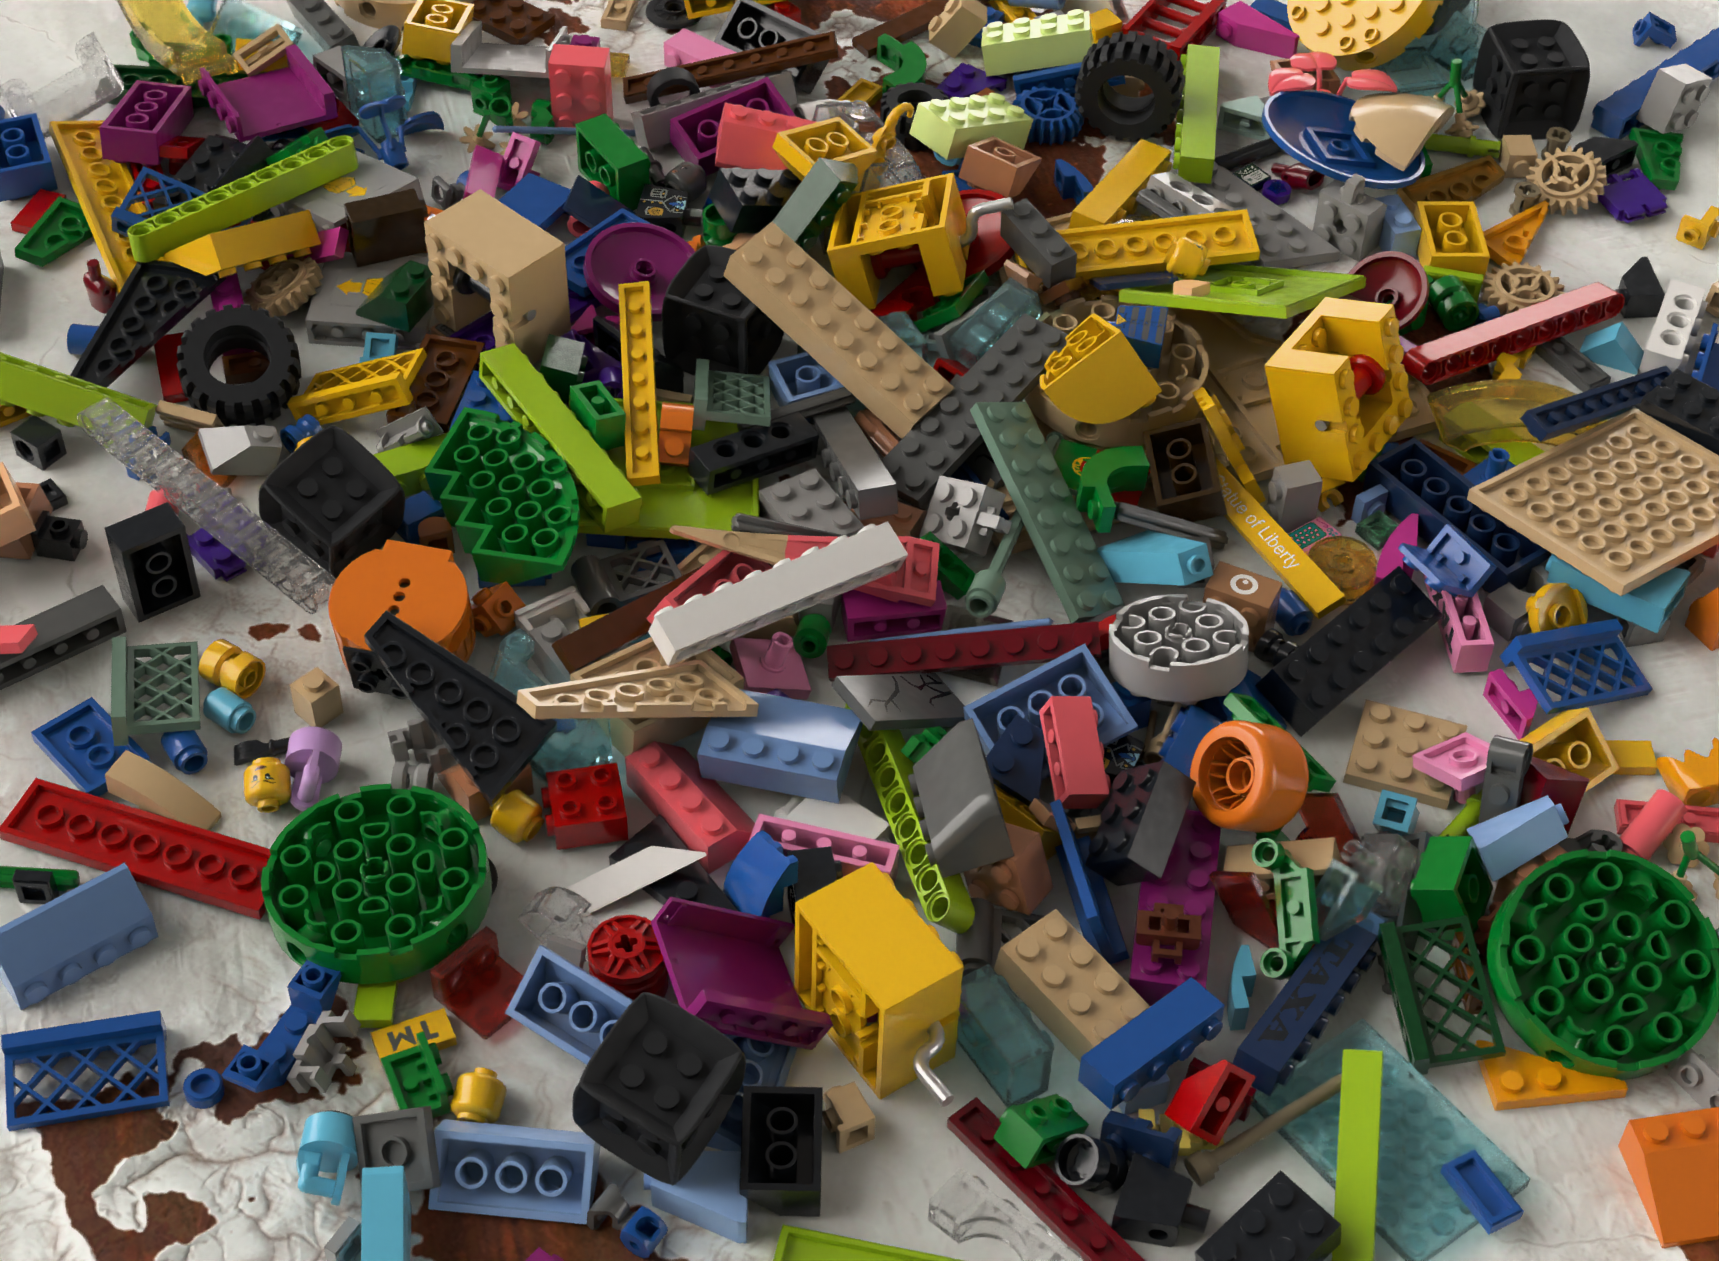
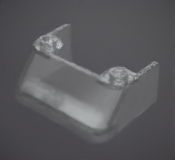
[812,100,925,192]

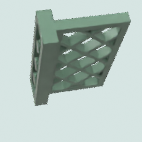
[692,359,771,431]
[111,636,201,746]

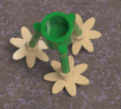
[459,96,529,156]

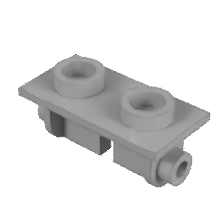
[376,406,444,453]
[1668,1049,1719,1109]

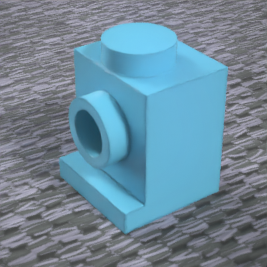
[1372,789,1420,836]

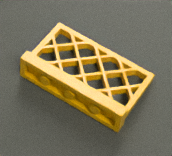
[287,348,427,425]

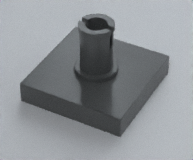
[352,1105,441,1192]

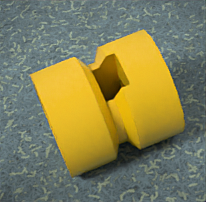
[198,639,266,699]

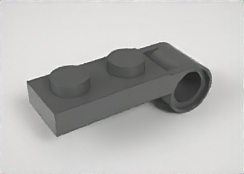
[1478,735,1533,824]

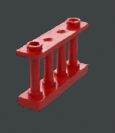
[1120,0,1227,61]

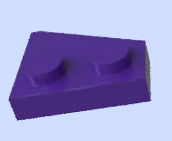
[936,63,1007,99]

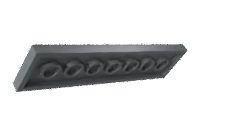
[881,313,1068,509]

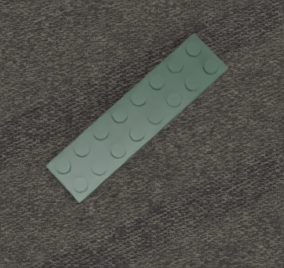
[970,402,1126,623]

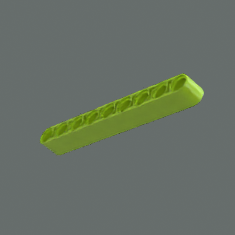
[127,135,359,263]
[845,704,975,934]

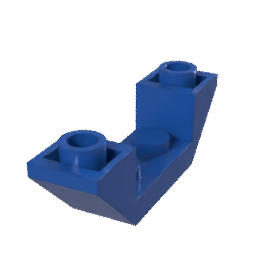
[222,960,341,1093]

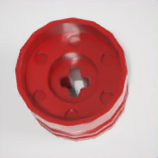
[587,914,669,1000]

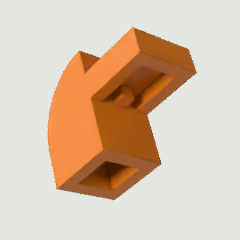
[658,402,694,467]

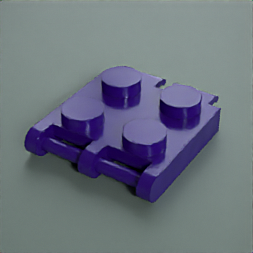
[1598,168,1668,223]
[187,507,273,582]

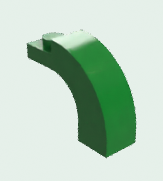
[877,33,927,95]
[1075,446,1150,533]

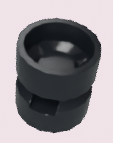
[1055,1133,1129,1196]

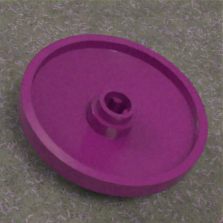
[583,222,695,322]

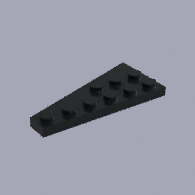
[70,260,227,388]
[364,610,557,807]

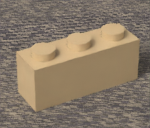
[1222,837,1342,902]

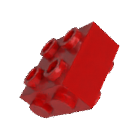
[541,763,628,850]

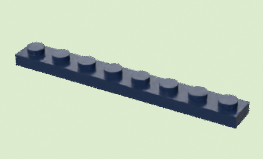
[1520,366,1672,442]

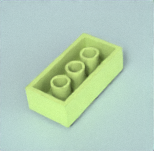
[981,9,1094,77]
[909,93,1033,160]

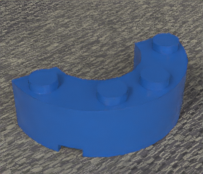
[1158,704,1225,805]

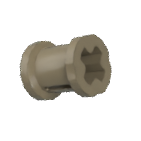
[1541,127,1572,160]
[1509,182,1540,216]

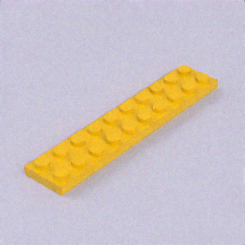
[49,120,170,294]

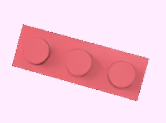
[1039,696,1111,809]

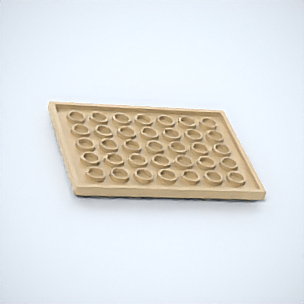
[1467,408,1719,596]

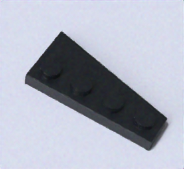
[609,815,738,911]

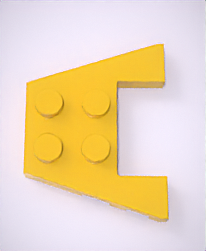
[1192,387,1266,504]

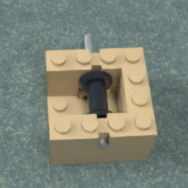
[424,189,571,364]

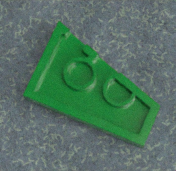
[1628,127,1684,191]
[15,196,93,267]
[905,270,989,337]

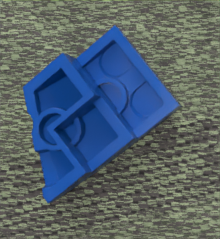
[723,830,798,918]

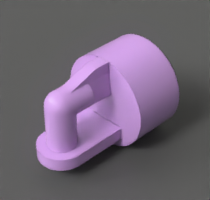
[284,726,342,811]

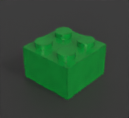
[1410,836,1493,941]

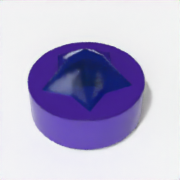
[1262,179,1291,205]

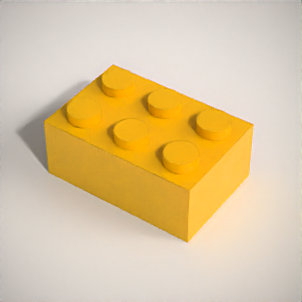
[401,0,474,65]
[1414,201,1490,284]

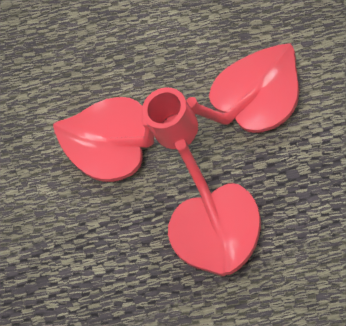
[1268,51,1397,96]

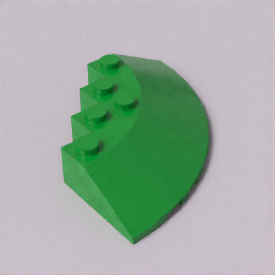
[424,407,580,585]

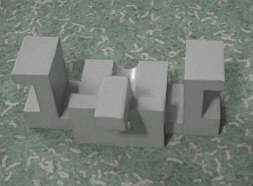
[387,717,450,773]
[286,1010,361,1093]

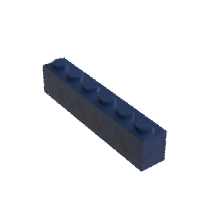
[1232,914,1378,1097]

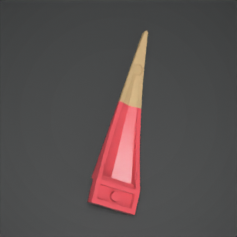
[669,525,940,607]

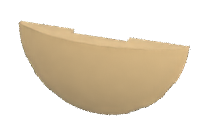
[1349,93,1455,172]

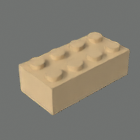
[994,909,1150,1062]

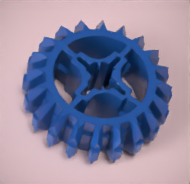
[1012,85,1084,146]

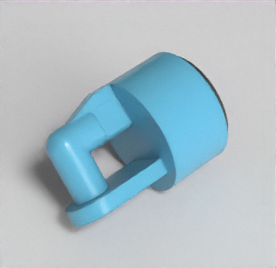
[296,1110,358,1206]

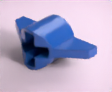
[1475,303,1501,325]

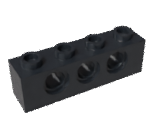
[688,412,819,496]

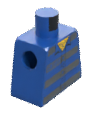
[1105,305,1168,369]

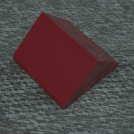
[1520,756,1590,835]

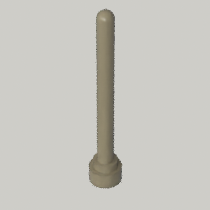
[1183,1074,1342,1187]

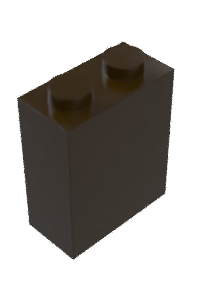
[344,188,428,267]

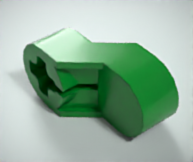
[530,98,555,145]

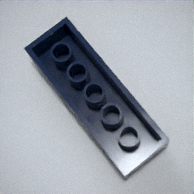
[1362,437,1552,594]

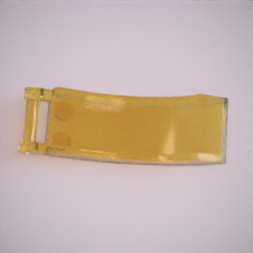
[117,0,238,85]
[1427,379,1607,452]

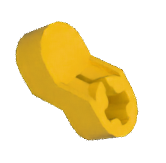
[1492,352,1522,403]

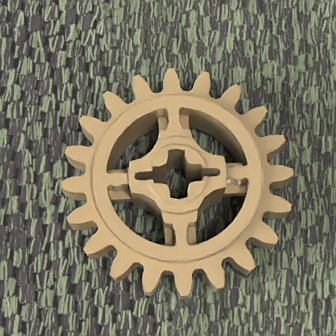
[1526,146,1607,216]
[243,256,324,317]
[1481,261,1565,315]

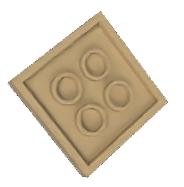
[1343,699,1468,810]

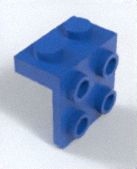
[1398,524,1497,598]

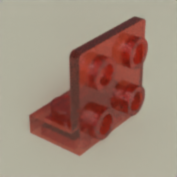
[430,926,524,1039]

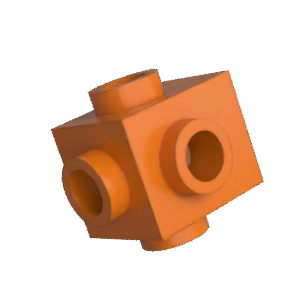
[471,581,526,638]

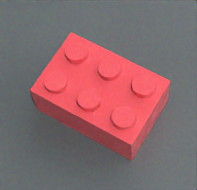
[548,44,613,128]

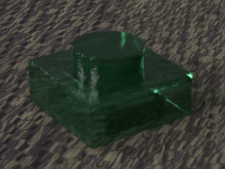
[1355,510,1398,551]

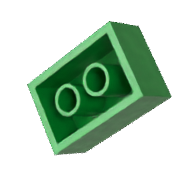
[576,113,651,211]

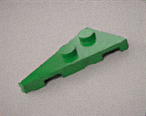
[385,54,480,91]

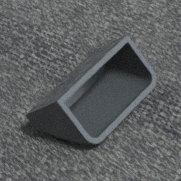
[908,718,1014,878]

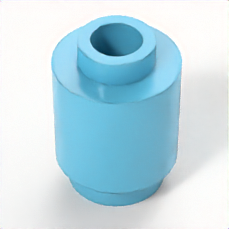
[203,687,256,734]

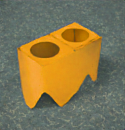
[1656,737,1719,807]

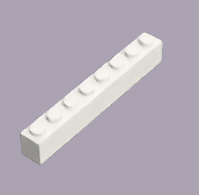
[648,521,908,666]

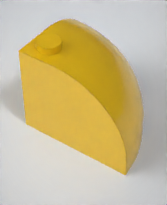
[1040,313,1162,424]

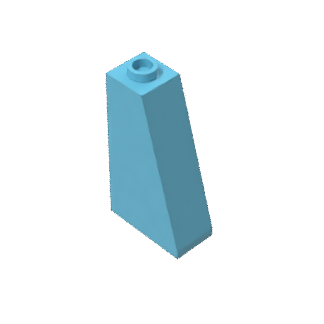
[1097,530,1214,586]
[1545,554,1691,633]
[361,1166,412,1261]

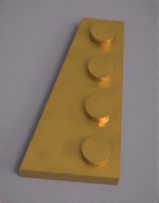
[1396,155,1506,214]

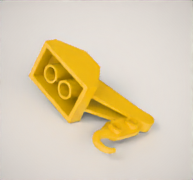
[772,103,914,192]

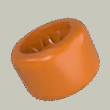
[1190,720,1309,833]

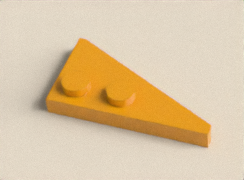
[1483,200,1549,266]
[1475,1040,1628,1111]

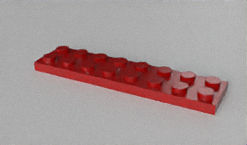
[0,778,271,920]

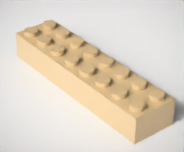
[723,222,954,439]

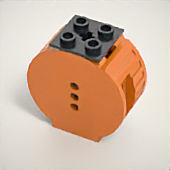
[328,539,476,699]

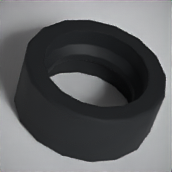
[647,67,700,107]

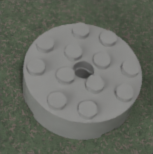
[1109,594,1249,705]

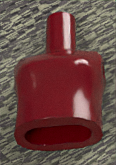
[1271,162,1324,191]
[83,259,117,314]

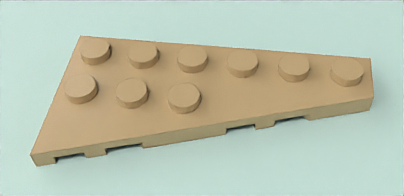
[517,659,759,720]

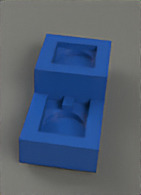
[1054,159,1094,206]

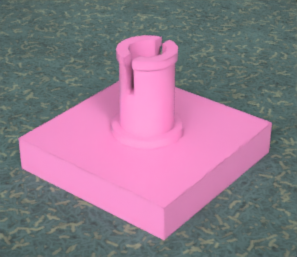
[729,632,812,700]
[1413,732,1490,804]

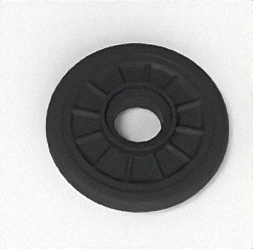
[646,0,702,29]

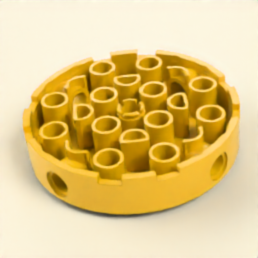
[1287,0,1444,71]

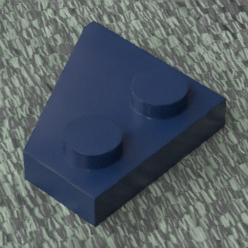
[986,714,1045,806]
[1100,1110,1182,1171]

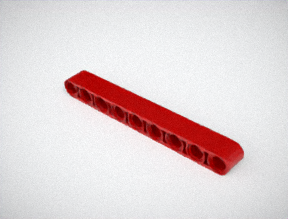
[1401,282,1625,385]

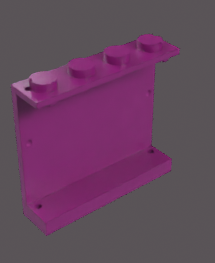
[198,44,338,143]
[651,896,833,1050]

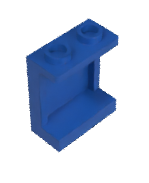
[498,173,571,230]

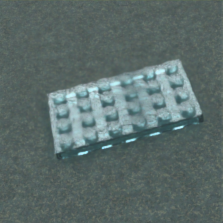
[1251,1018,1531,1261]

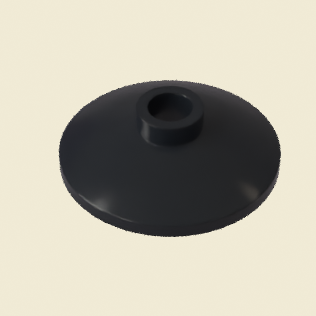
[361,25,402,70]

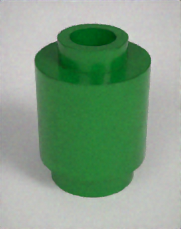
[793,613,831,659]

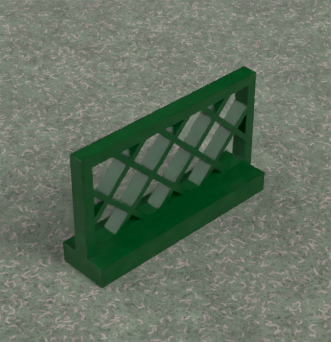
[1377,915,1506,1076]

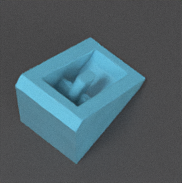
[1580,322,1644,375]

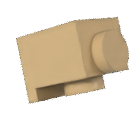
[822,1082,875,1154]

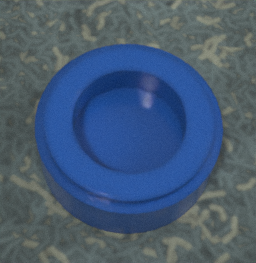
[183,1068,225,1109]

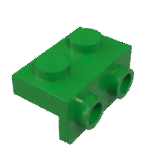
[380,1031,454,1119]

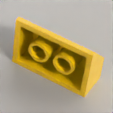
[1520,708,1620,792]

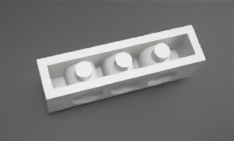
[1638,279,1708,373]

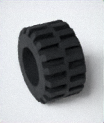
[880,82,949,151]

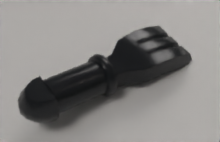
[234,737,290,766]

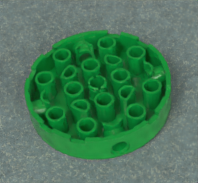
[261,784,492,984]
[1487,849,1719,1080]

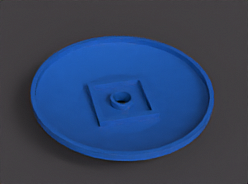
[1262,89,1425,189]

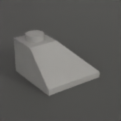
[198,425,282,476]

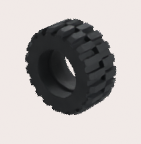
[1075,31,1185,141]
[177,304,301,427]

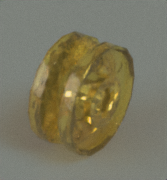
[1309,536,1377,606]

